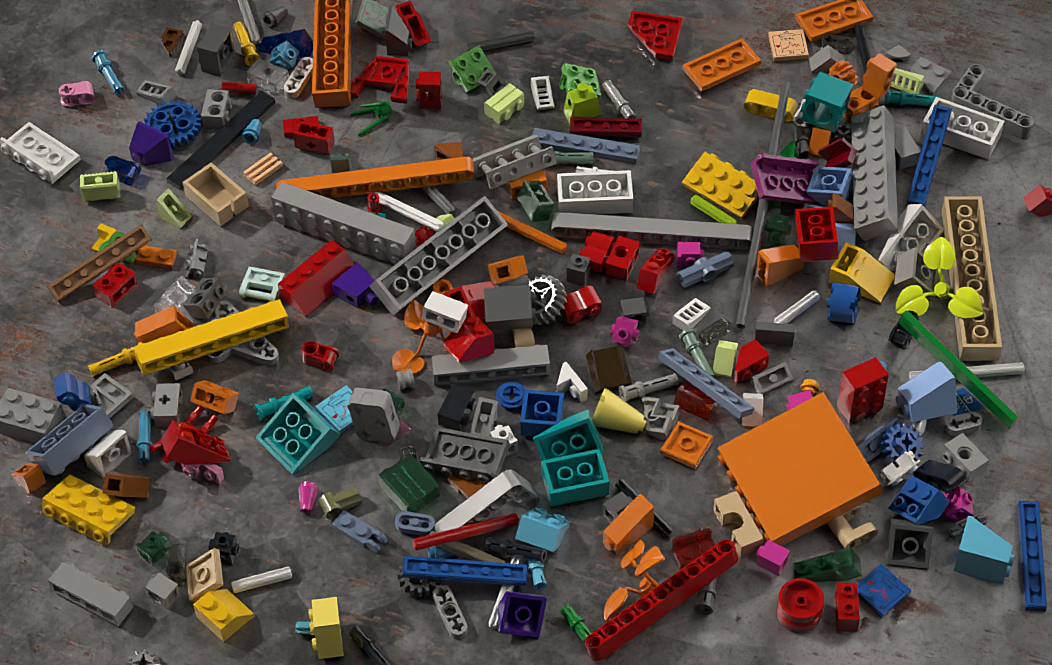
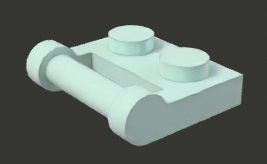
[239,266,285,302]

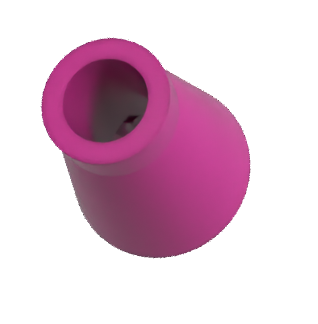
[298,482,318,513]

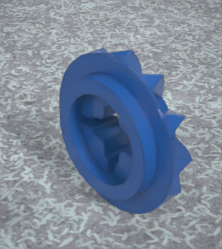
[496,382,526,410]

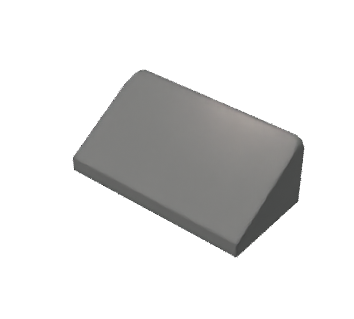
[749,362,794,394]

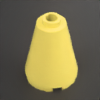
[592,388,646,434]

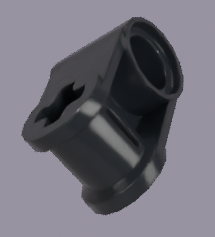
[888,310,919,348]

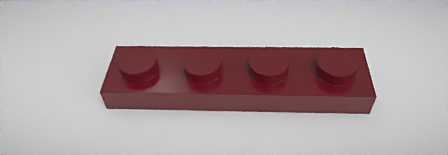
[570,117,642,137]

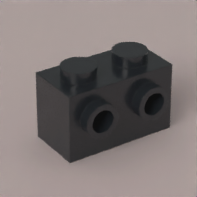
[437,384,477,431]

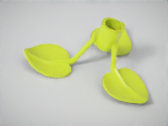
[896,237,984,318]

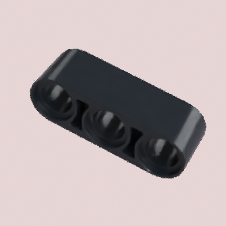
[913,460,966,493]

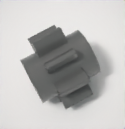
[831,124,852,143]

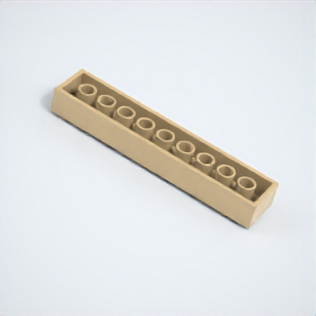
[942,196,1002,361]

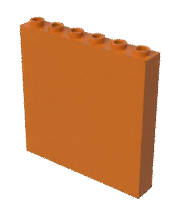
[717,392,883,546]

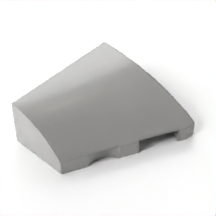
[642,397,681,441]

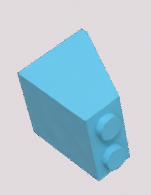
[954,516,1015,584]

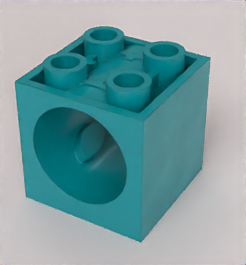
[800,72,853,132]

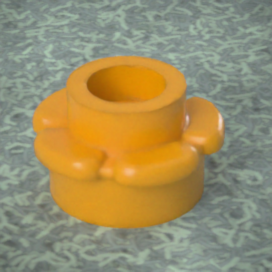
[800,379,820,396]

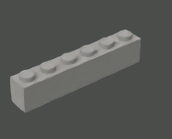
[432,345,550,386]

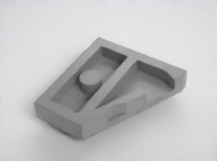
[91,373,133,419]

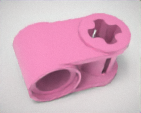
[59,81,94,108]

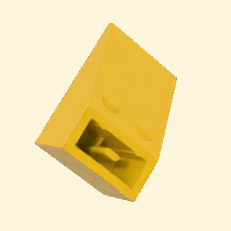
[828,243,895,304]

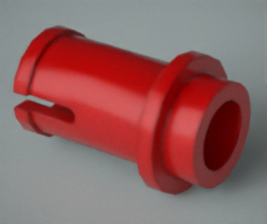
[367,193,382,215]

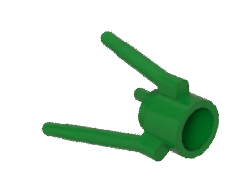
[351,101,392,136]

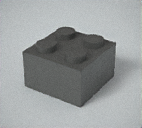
[196,23,235,76]

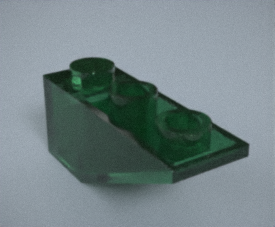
[793,547,862,582]

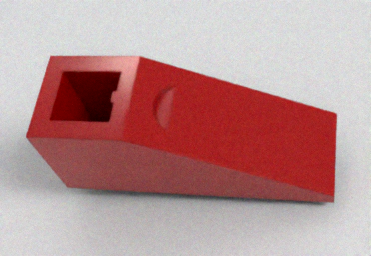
[636,248,675,294]

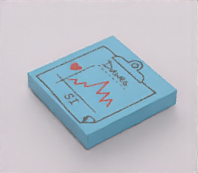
[315,385,354,434]

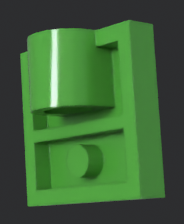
[448,45,495,93]
[560,63,602,100]

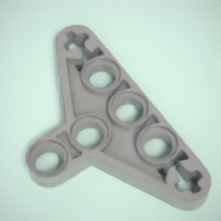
[208,301,279,366]

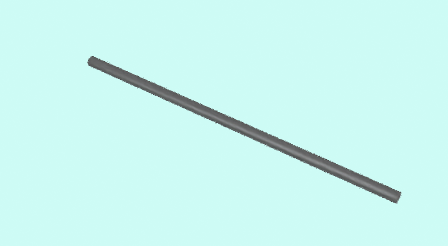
[736,81,791,329]

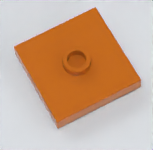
[660,421,714,470]

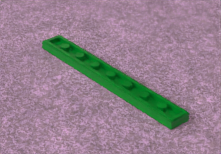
[899,310,1018,429]

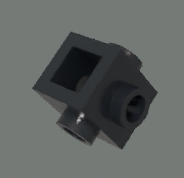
[208,532,240,565]

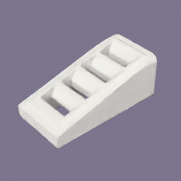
[531,76,555,111]
[672,298,711,331]

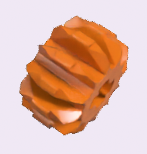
[829,60,858,87]

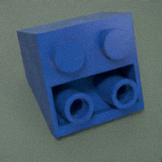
[888,475,950,525]

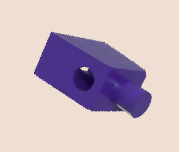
[332,262,379,307]

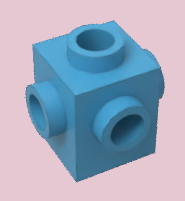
[269,41,300,72]

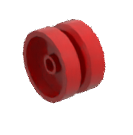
[777,578,824,633]

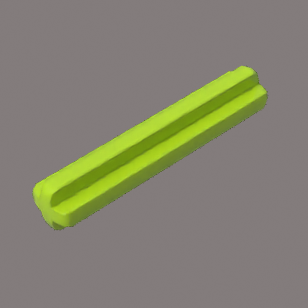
[690,195,738,224]

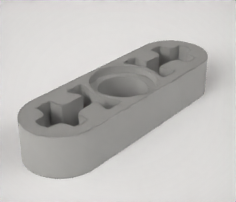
[433,585,468,640]

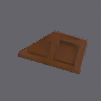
[161,27,184,57]

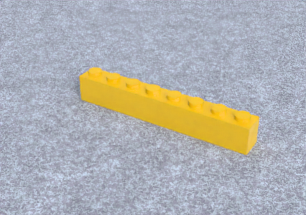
[134,299,289,376]

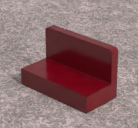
[818,138,858,168]

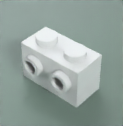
[422,291,468,333]

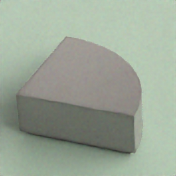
[885,45,911,61]

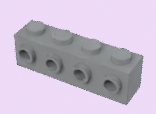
[48,562,133,626]

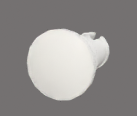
[897,413,927,437]

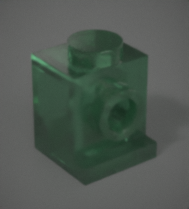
[135,531,170,566]

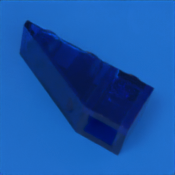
[258,29,313,59]

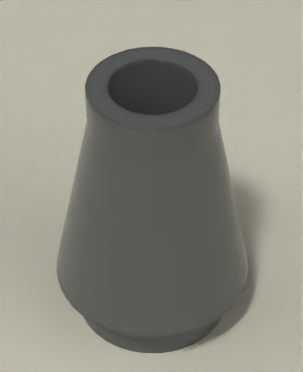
[263,6,288,27]

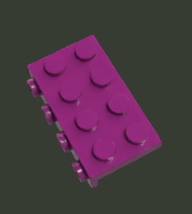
[750,153,820,206]

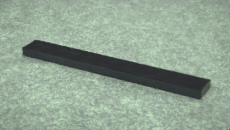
[166,91,275,190]

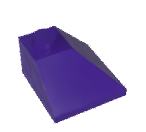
[129,121,173,166]

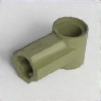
[319,487,362,519]

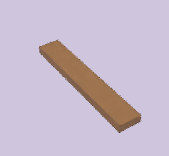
[47,224,153,302]

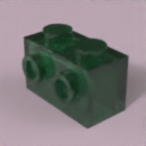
[518,180,554,222]

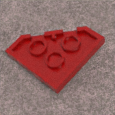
[628,10,683,60]

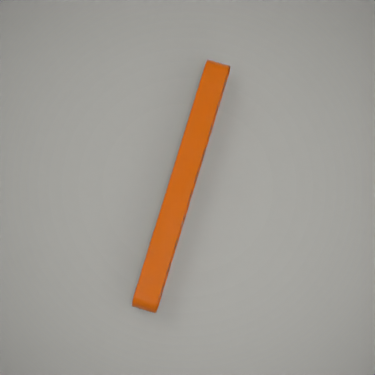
[276,157,475,199]

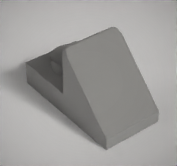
[470,397,499,437]

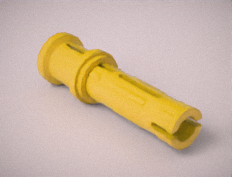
[233,22,260,66]
[88,342,142,377]

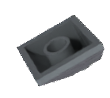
[385,5,412,56]
[887,519,933,569]

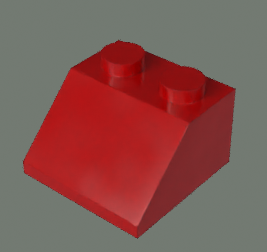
[443,317,494,363]

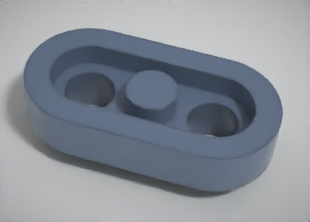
[395,511,435,536]

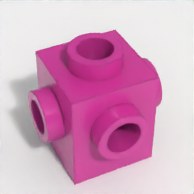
[610,316,639,347]
[943,487,974,522]

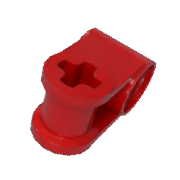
[302,341,340,372]

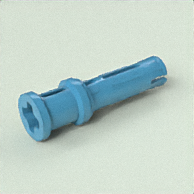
[92,50,125,96]

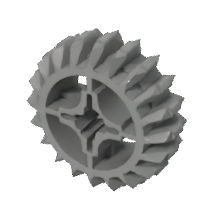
[528,275,567,326]

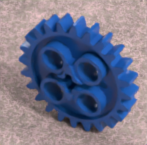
[144,100,202,149]

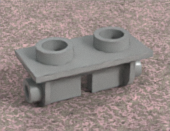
[185,239,208,278]

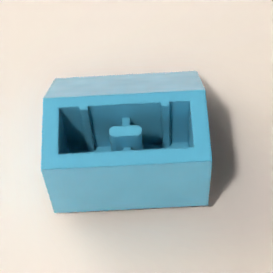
[515,508,571,552]

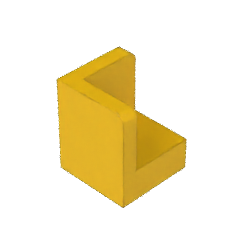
[92,223,119,253]

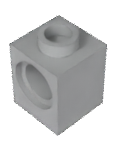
[145,572,181,610]

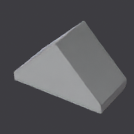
[809,45,845,73]

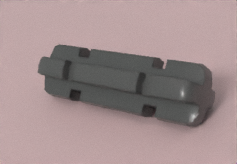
[948,514,987,537]

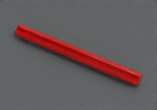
[412,513,519,551]

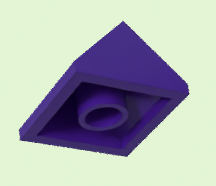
[498,591,547,637]

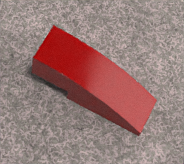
[395,0,432,48]

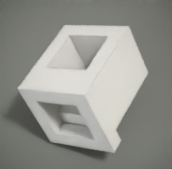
[490,425,518,456]

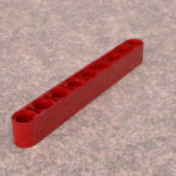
[585,539,739,661]

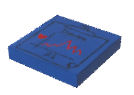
[857,564,911,618]

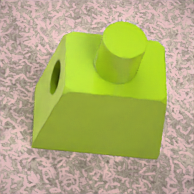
[563,83,601,123]

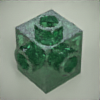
[764,213,792,245]

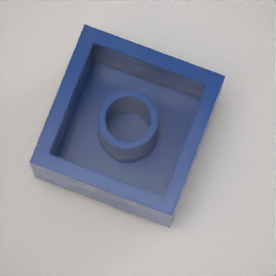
[520,390,564,437]

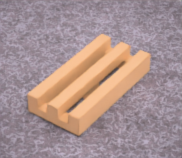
[243,152,283,186]

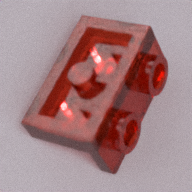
[674,380,718,420]
[672,528,715,569]

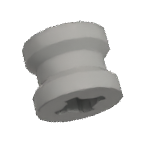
[396,369,415,391]

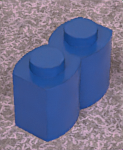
[54,373,92,411]

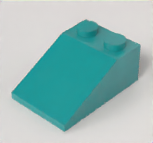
[533,410,604,461]

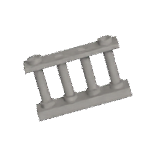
[472,134,557,189]

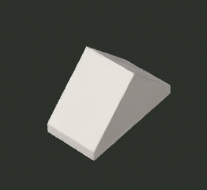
[742,393,763,428]

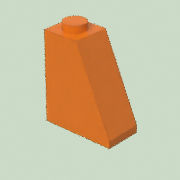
[756,244,804,287]
[134,306,195,343]
[603,494,654,555]

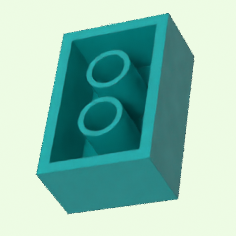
[541,449,609,507]

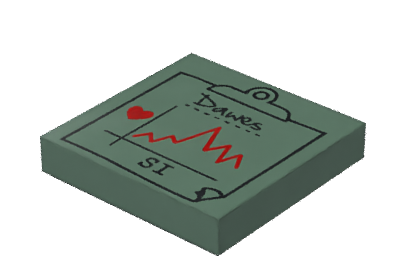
[355,0,388,40]

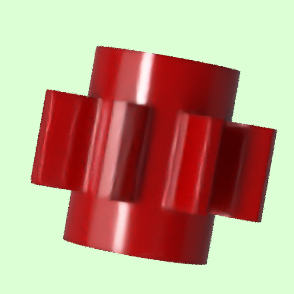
[415,226,436,247]

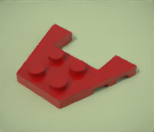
[350,56,410,104]

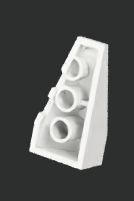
[878,204,944,272]

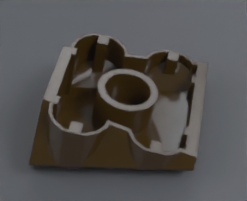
[586,345,632,394]

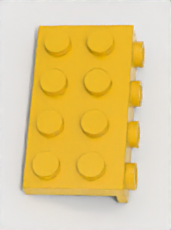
[682,152,759,220]
[42,474,135,545]

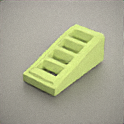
[890,68,924,94]

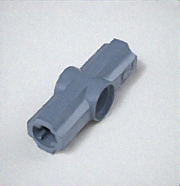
[677,252,734,288]

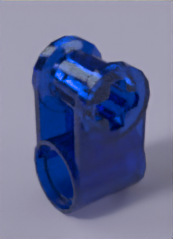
[105,156,142,185]

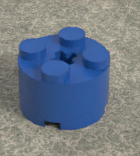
[827,282,861,324]

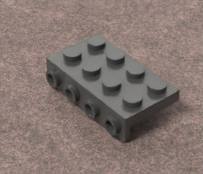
[419,427,510,483]

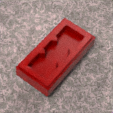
[282,116,319,137]

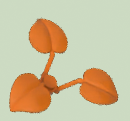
[392,299,451,375]
[604,539,666,622]

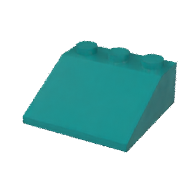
[255,393,341,475]

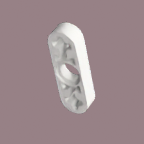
[284,57,313,99]

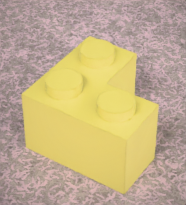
[308,597,344,659]

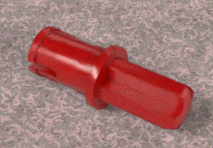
[221,81,257,95]

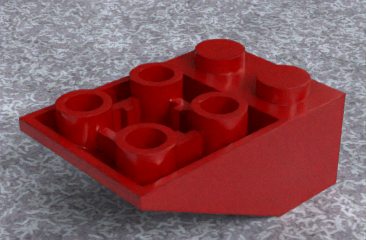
[443,281,495,323]
[161,420,231,465]

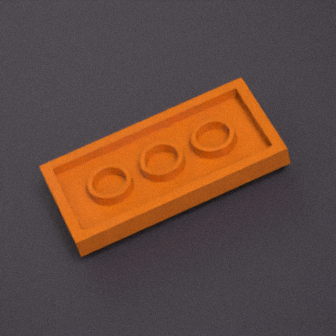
[795,0,873,42]
[683,38,761,92]

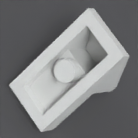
[557,362,587,403]

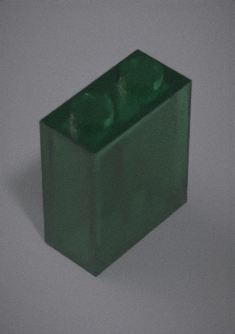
[378,454,440,513]

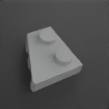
[911,57,951,96]

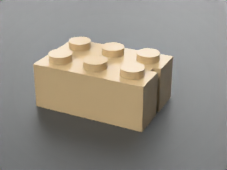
[183,163,249,227]

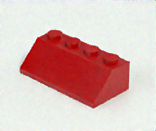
[278,240,355,317]

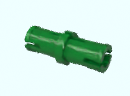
[560,604,592,643]

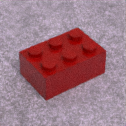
[795,207,838,262]
[837,357,889,423]

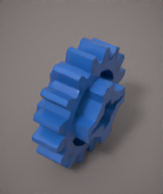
[881,423,925,465]

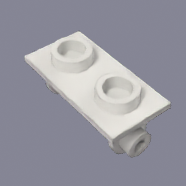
[879,451,920,487]

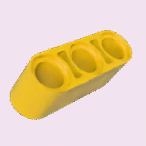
[743,89,798,122]

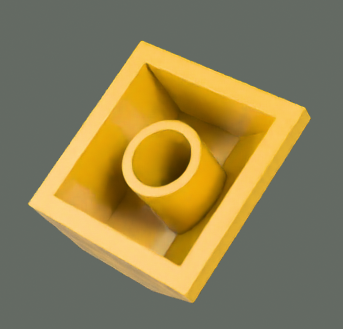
[193,589,255,642]

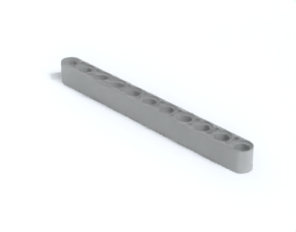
[551,212,754,250]

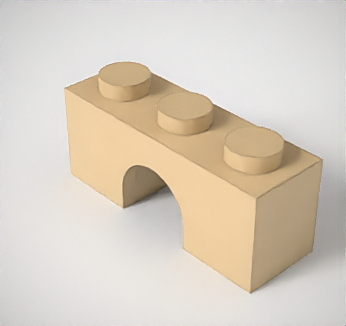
[714,491,765,558]

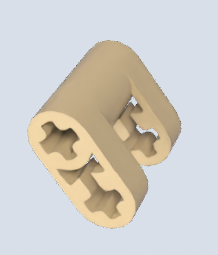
[826,506,878,551]

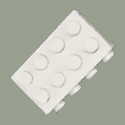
[0,122,81,184]

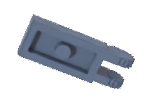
[331,510,388,553]

